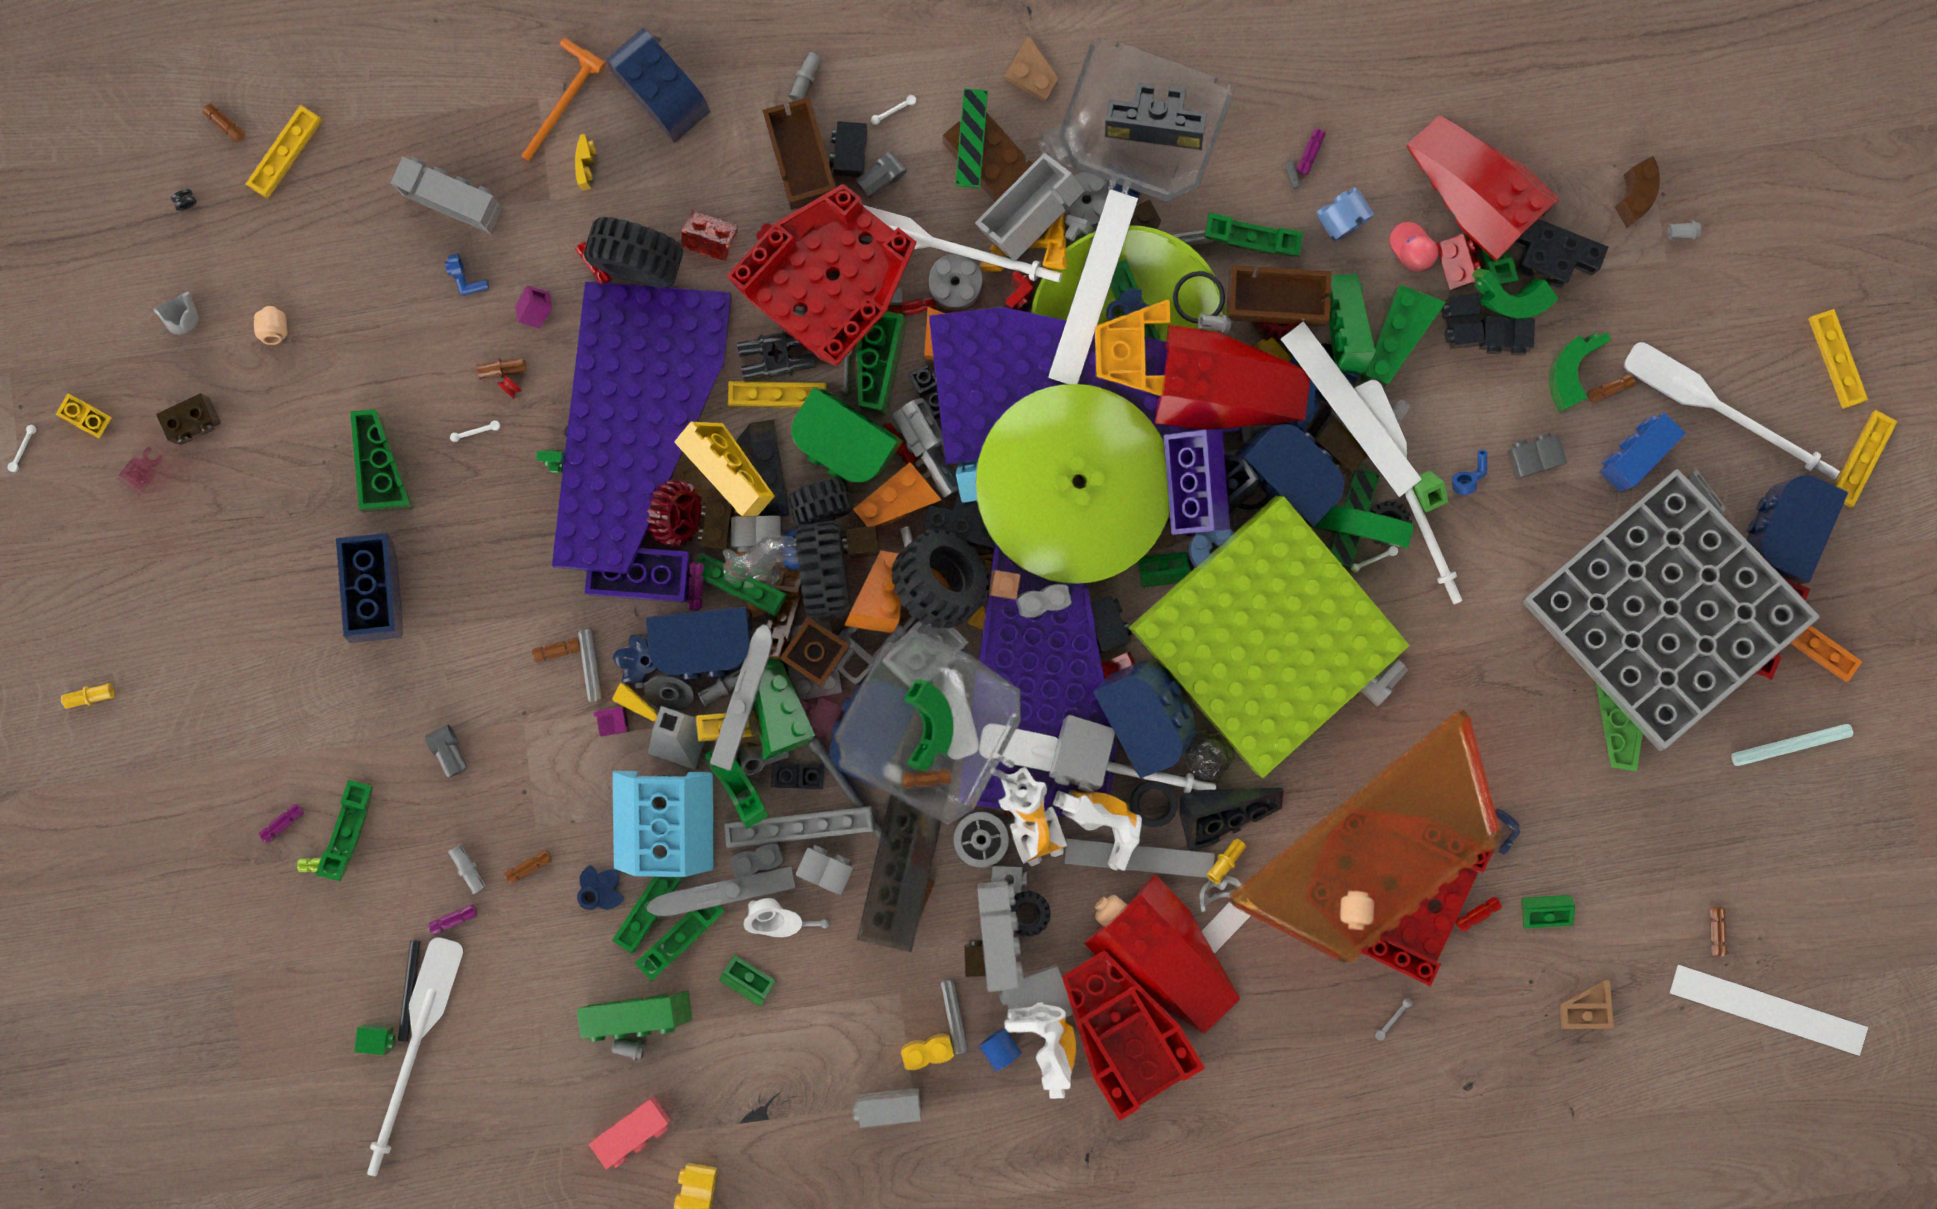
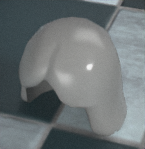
[153,291,199,335]

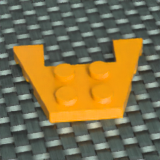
[979,212,1067,272]
[1095,300,1170,396]

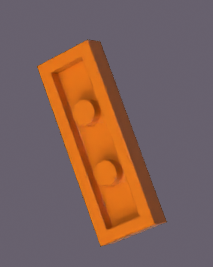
[1790,625,1863,682]

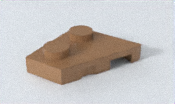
[1004,36,1058,102]
[1559,980,1614,1030]

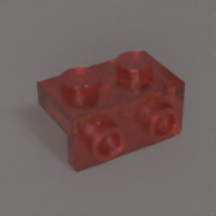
[681,210,738,261]

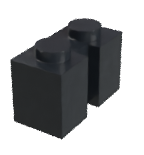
[829,121,868,177]
[1441,293,1485,349]
[1479,316,1535,355]
[1091,595,1132,653]

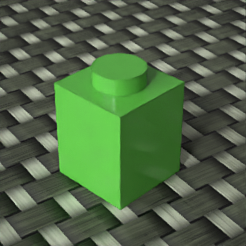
[1413,470,1448,512]

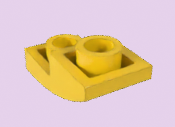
[575,134,597,191]
[55,393,112,439]

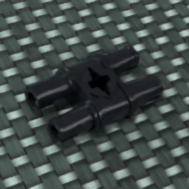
[737,331,816,381]

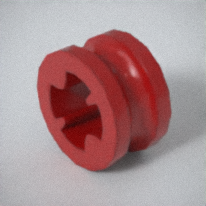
[498,375,522,399]

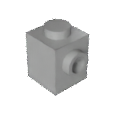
[991,865,1027,893]

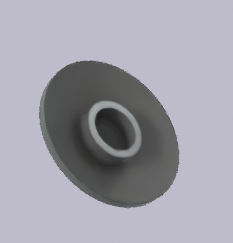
[644,675,694,711]

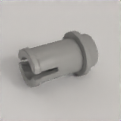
[1667,220,1701,240]
[1198,313,1231,334]
[612,1039,645,1061]

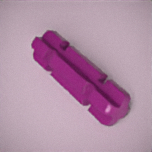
[1297,128,1326,176]
[687,562,703,611]
[259,804,304,843]
[428,905,477,935]

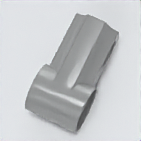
[1360,658,1408,706]

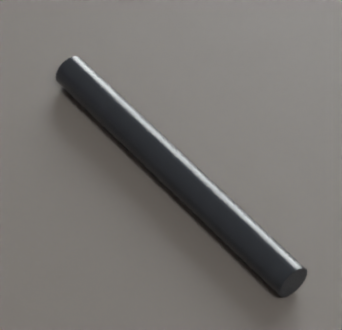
[398,940,420,1042]

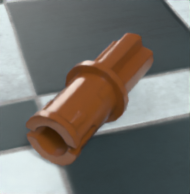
[476,357,527,380]

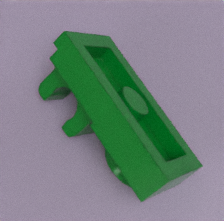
[536,449,565,473]

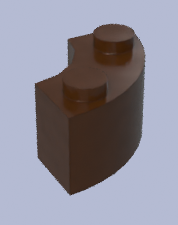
[1615,156,1660,228]

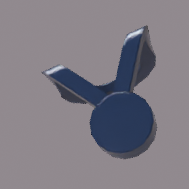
[1495,808,1520,855]

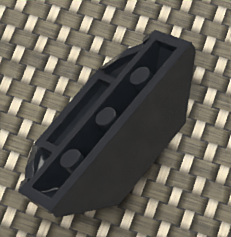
[736,419,790,517]
[1186,454,1259,536]

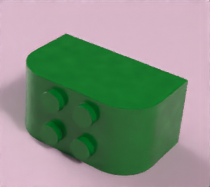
[791,387,904,482]

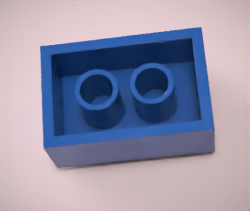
[1599,412,1686,492]

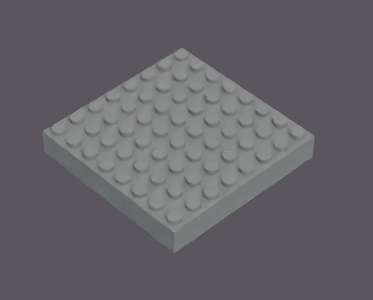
[1523,469,1820,751]

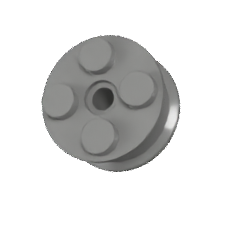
[1064,172,1109,230]
[928,254,982,311]
[954,812,1009,867]

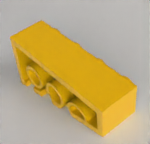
[674,422,775,516]

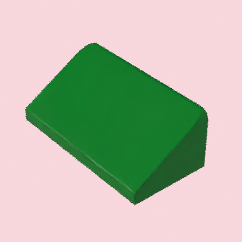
[1138,552,1190,588]
[1521,895,1575,929]
[719,955,776,1006]

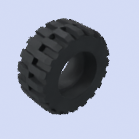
[583,217,684,289]
[795,520,851,619]
[892,530,990,629]

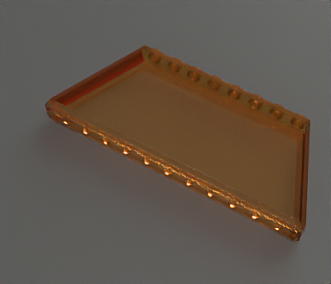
[1227,709,1502,963]

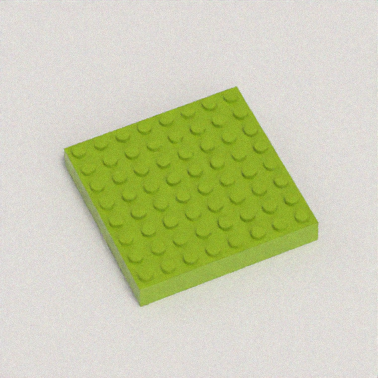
[1128,496,1410,778]

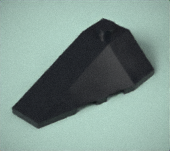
[1179,788,1284,851]

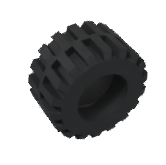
[787,478,855,527]

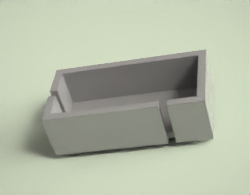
[975,153,1085,261]
[390,157,503,234]
[977,881,1023,992]

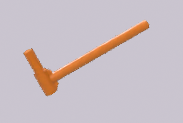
[521,38,606,162]

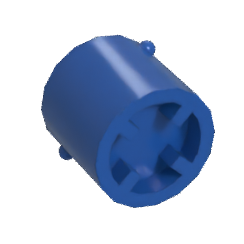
[979,1027,1022,1071]

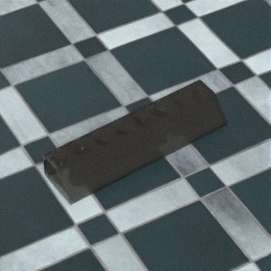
[857,745,955,952]

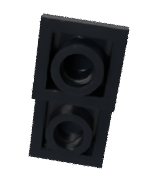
[908,363,940,419]
[771,763,824,790]

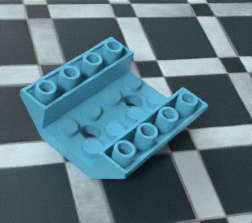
[613,771,714,877]

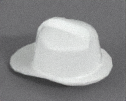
[744,898,802,937]

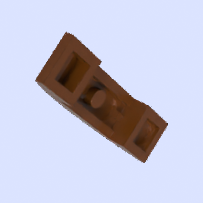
[767,569,802,659]

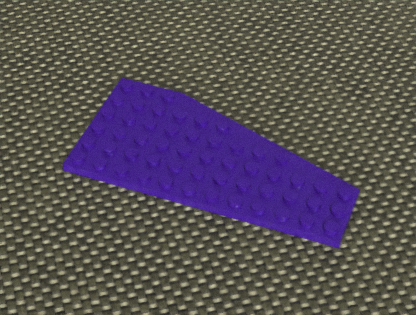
[552,281,731,574]
[929,307,1241,464]
[959,543,1117,817]

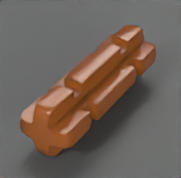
[203,103,245,142]
[1587,374,1636,403]
[532,638,581,662]
[901,769,952,788]
[504,851,552,884]
[1710,907,1727,956]

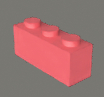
[589,1096,671,1169]

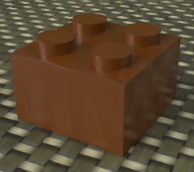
[780,617,850,687]

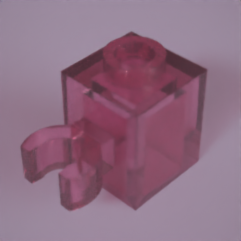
[118,447,162,495]
[800,697,842,737]

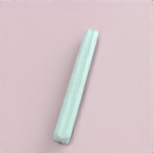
[1731,724,1853,766]

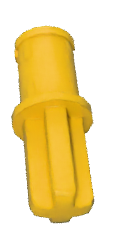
[61,683,115,709]
[1206,839,1246,884]

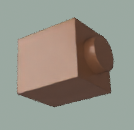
[989,570,1020,599]

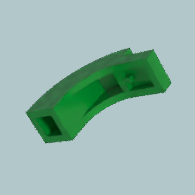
[1471,268,1559,318]
[1549,332,1611,413]
[903,679,954,772]
[705,749,769,829]

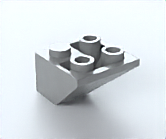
[648,706,705,770]

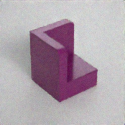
[515,285,552,328]
[593,707,630,736]

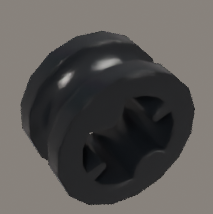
[171,189,197,211]

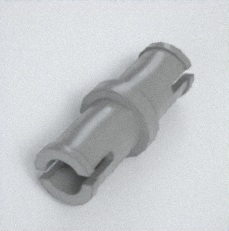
[788,52,822,101]
[697,669,741,706]
[448,844,487,894]

